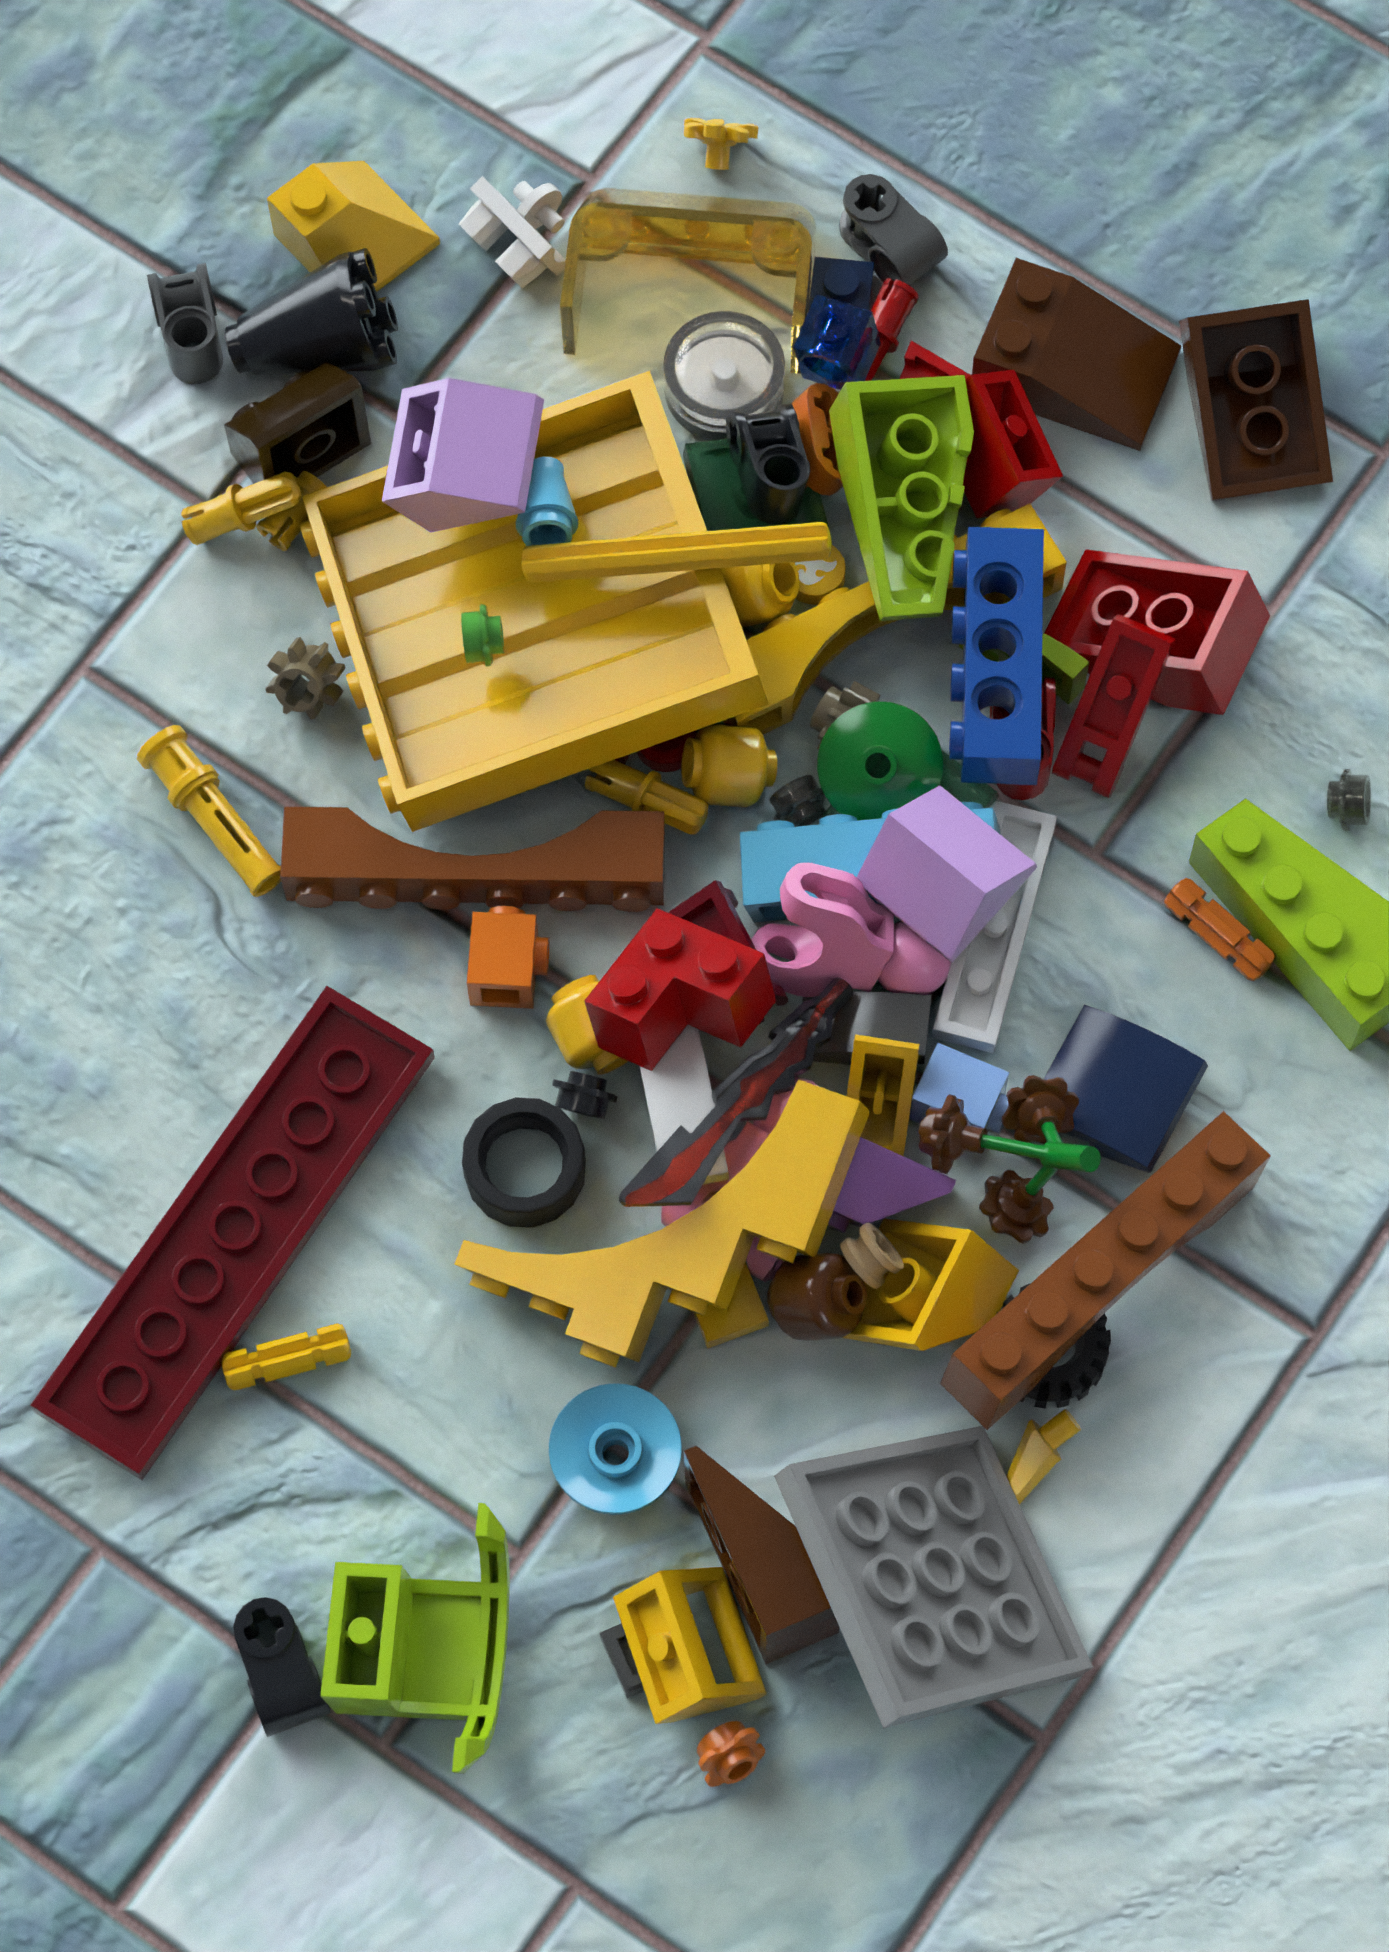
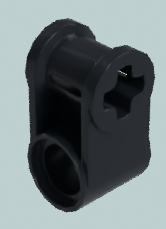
[726,403,810,525]
[233,1597,332,1737]

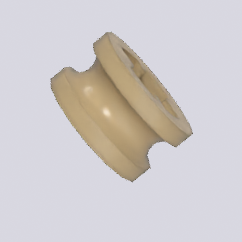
[840,1222,904,1289]

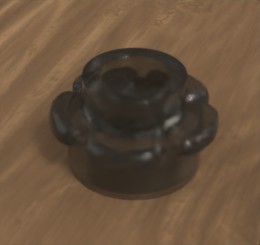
[1327,769,1371,831]
[769,775,826,827]

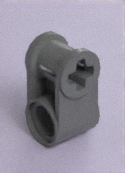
[839,174,948,287]
[147,263,223,384]

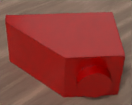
[963,370,1064,518]

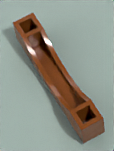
[280,807,665,912]
[940,1111,1271,1430]

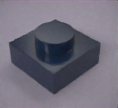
[808,256,874,325]

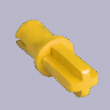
[181,472,302,545]
[585,760,709,835]

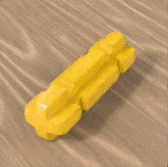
[221,1323,351,1391]

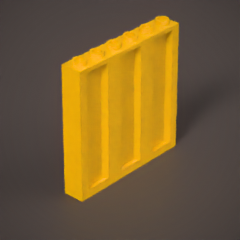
[299,371,769,832]

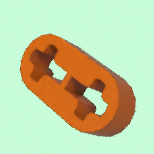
[791,383,843,496]

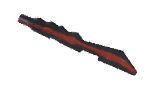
[619,977,853,1207]

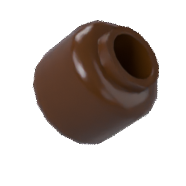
[767,1253,867,1341]

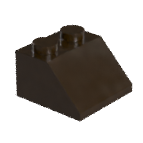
[224,362,371,484]

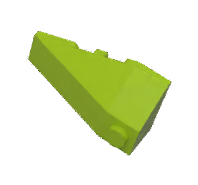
[829,375,974,621]

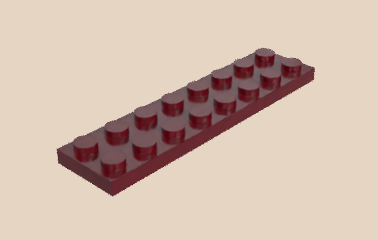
[30,986,435,1480]

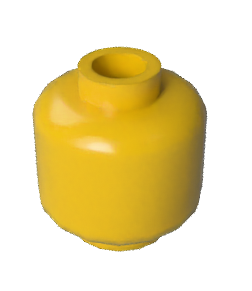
[721,562,800,627]
[681,724,777,807]
[546,975,628,1075]

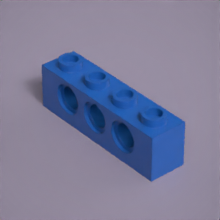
[949,527,1044,785]

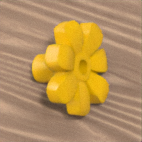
[684,117,759,170]

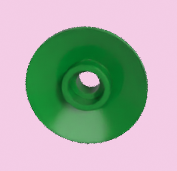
[817,701,944,821]

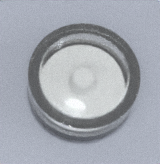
[663,311,785,441]

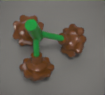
[918,1075,1101,1244]

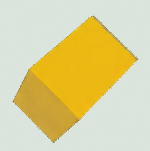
[847,1034,920,1156]

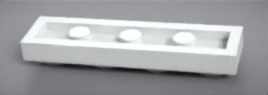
[932,801,1057,1054]

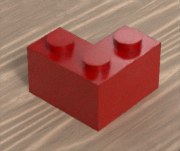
[584,908,776,1071]

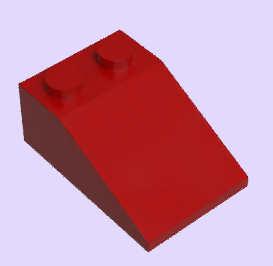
[1044,549,1270,715]

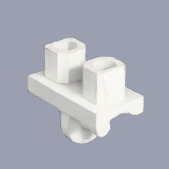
[459,176,570,288]

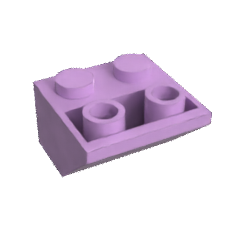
[382,378,544,532]

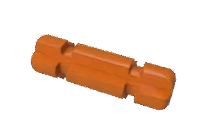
[1164,878,1276,981]

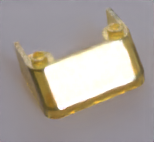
[560,188,816,374]

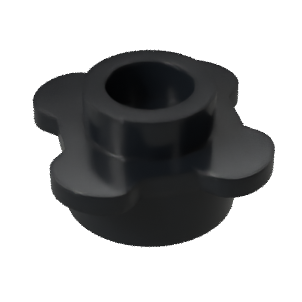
[552,1071,618,1119]

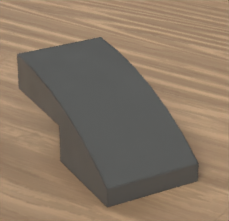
[796,992,931,1065]

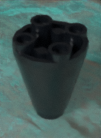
[225,248,398,375]

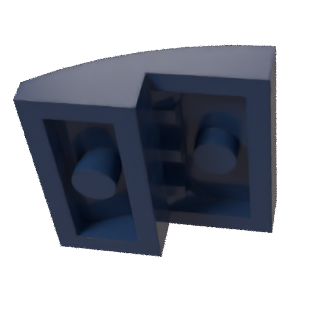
[1044,1004,1208,1174]

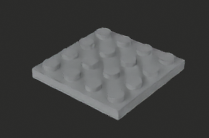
[774,1426,1093,1728]

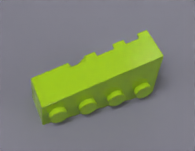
[1189,798,1389,1051]

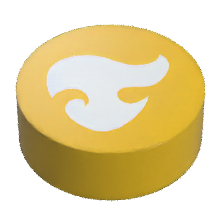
[794,544,846,605]

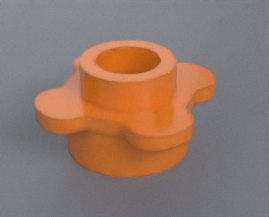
[697,1721,766,1787]

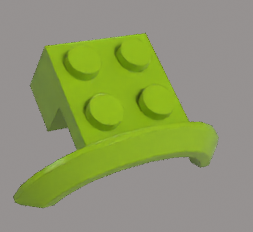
[320,1503,510,1774]

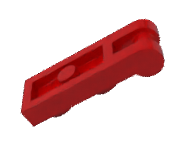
[1052,614,1176,798]

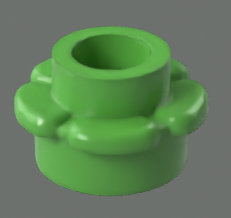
[461,604,504,667]

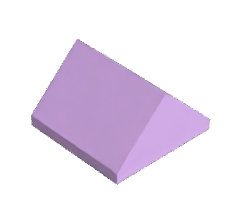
[857,785,1037,963]

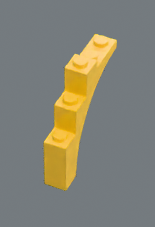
[454,1079,870,1368]

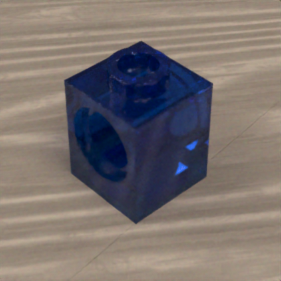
[793,294,881,390]

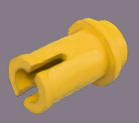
[256,471,327,551]

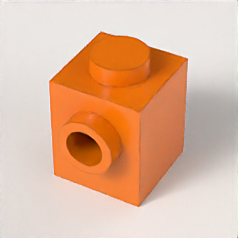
[467,906,550,1009]

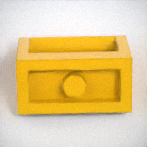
[613,1567,767,1724]

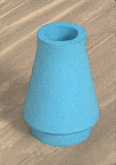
[516,457,578,546]

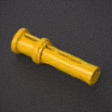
[136,725,281,897]

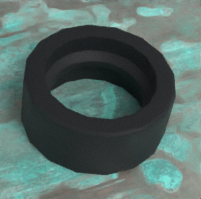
[462,1097,586,1228]

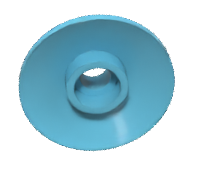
[549,1383,682,1515]

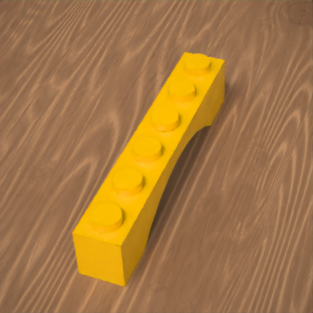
[723,503,1067,735]

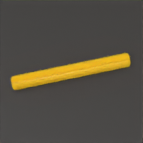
[521,522,832,583]

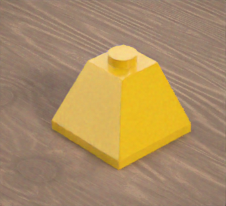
[267,161,440,292]
[842,1218,1019,1351]

